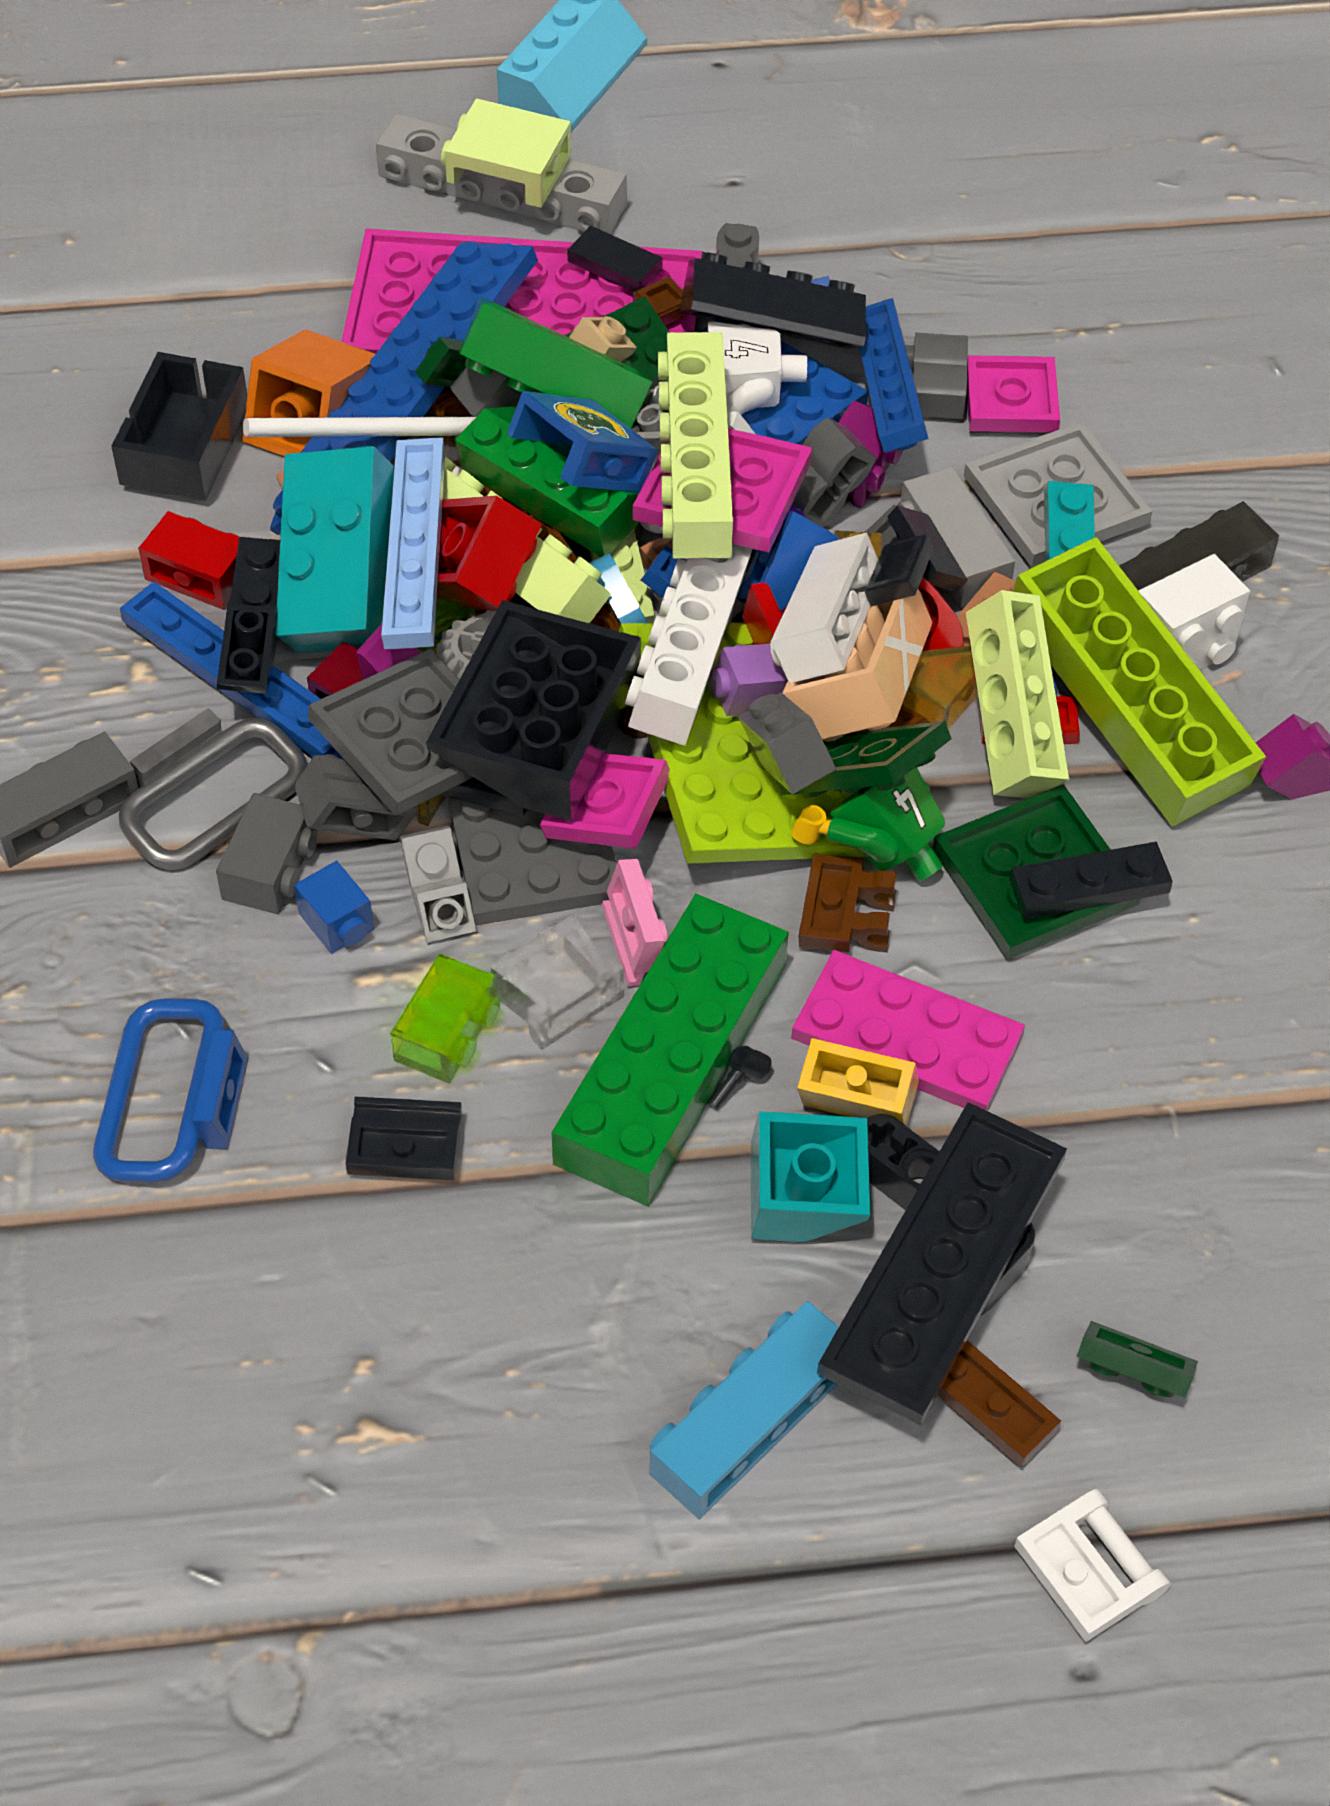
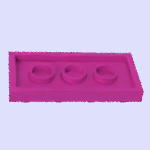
[791,950,1025,1111]

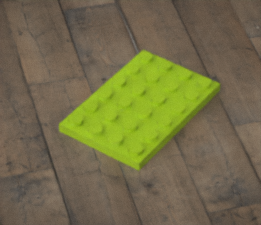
[619,623,866,864]

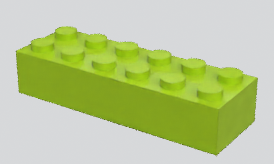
[1012,537,1266,827]

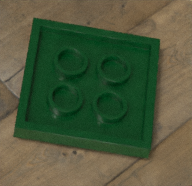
[933,784,1140,959]

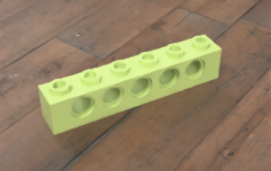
[658,332,733,559]

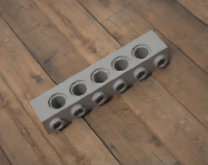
[376,113,627,234]

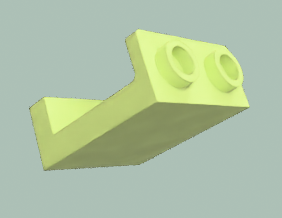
[441,98,571,208]

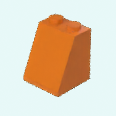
[242,329,375,457]

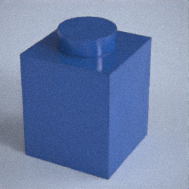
[294,860,374,954]

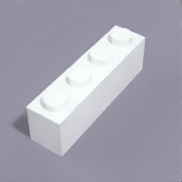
[770,532,878,683]

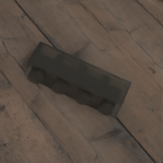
[1119,501,1280,591]

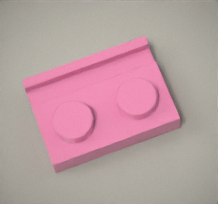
[601,859,667,987]

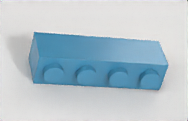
[649,1300,839,1520]

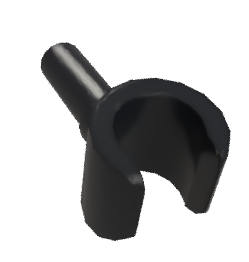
[707,1046,772,1110]

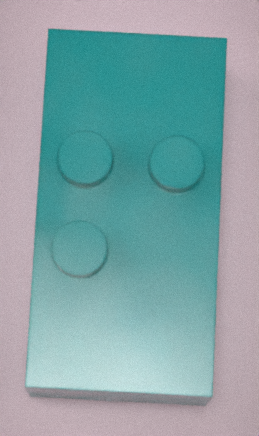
[275,446,394,653]

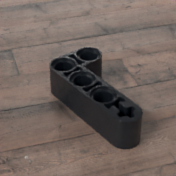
[867,1114,1035,1316]

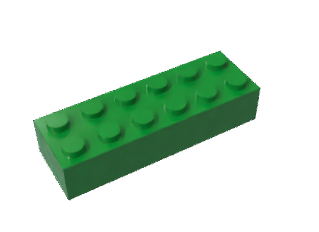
[551,893,789,1207]

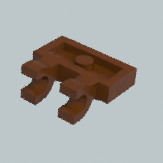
[798,854,897,953]

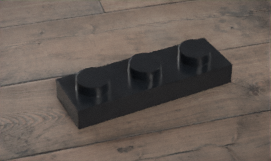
[1009,841,1173,920]

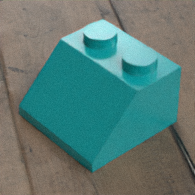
[751,1111,870,1242]

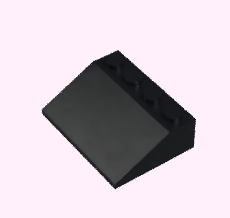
[426,600,641,821]

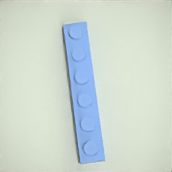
[381,437,445,649]

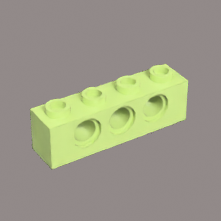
[966,590,1069,798]

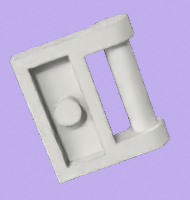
[1014,1489,1171,1642]

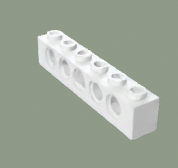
[625,544,752,746]

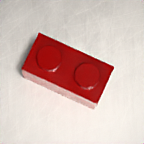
[138,511,239,610]

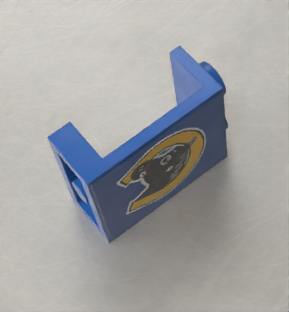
[507,391,658,492]

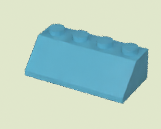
[497,0,647,132]

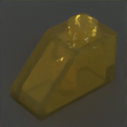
[902,646,978,729]

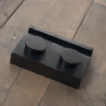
[345,1096,462,1181]

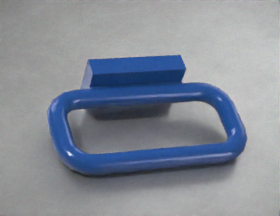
[93,998,248,1183]

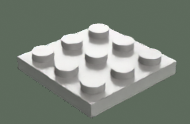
[964,422,1153,567]

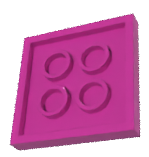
[633,428,812,552]

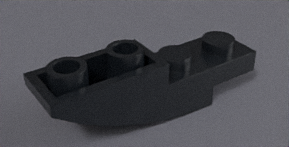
[217,536,280,694]

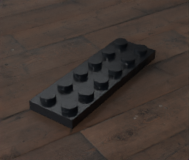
[817,1102,1068,1425]

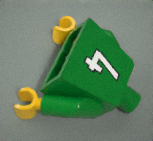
[791,768,945,882]

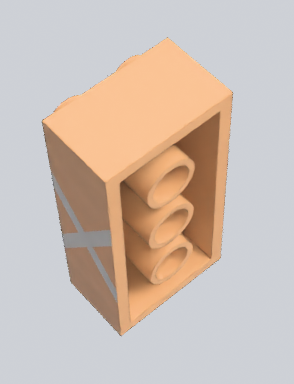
[782,589,933,742]

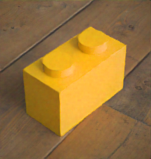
[797,1038,919,1126]

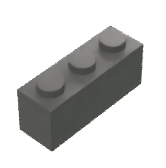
[0,731,139,868]

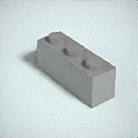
[897,466,1016,608]

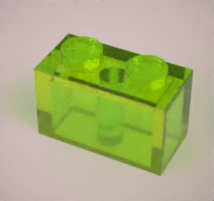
[390,953,501,1084]

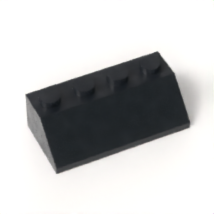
[679,252,866,349]

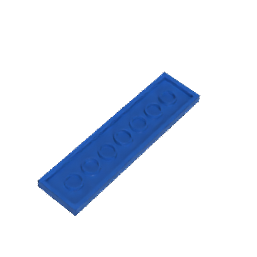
[301,241,538,462]

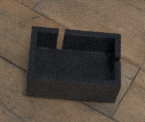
[111,352,248,501]

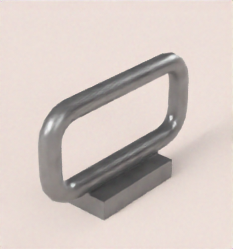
[118,708,307,870]

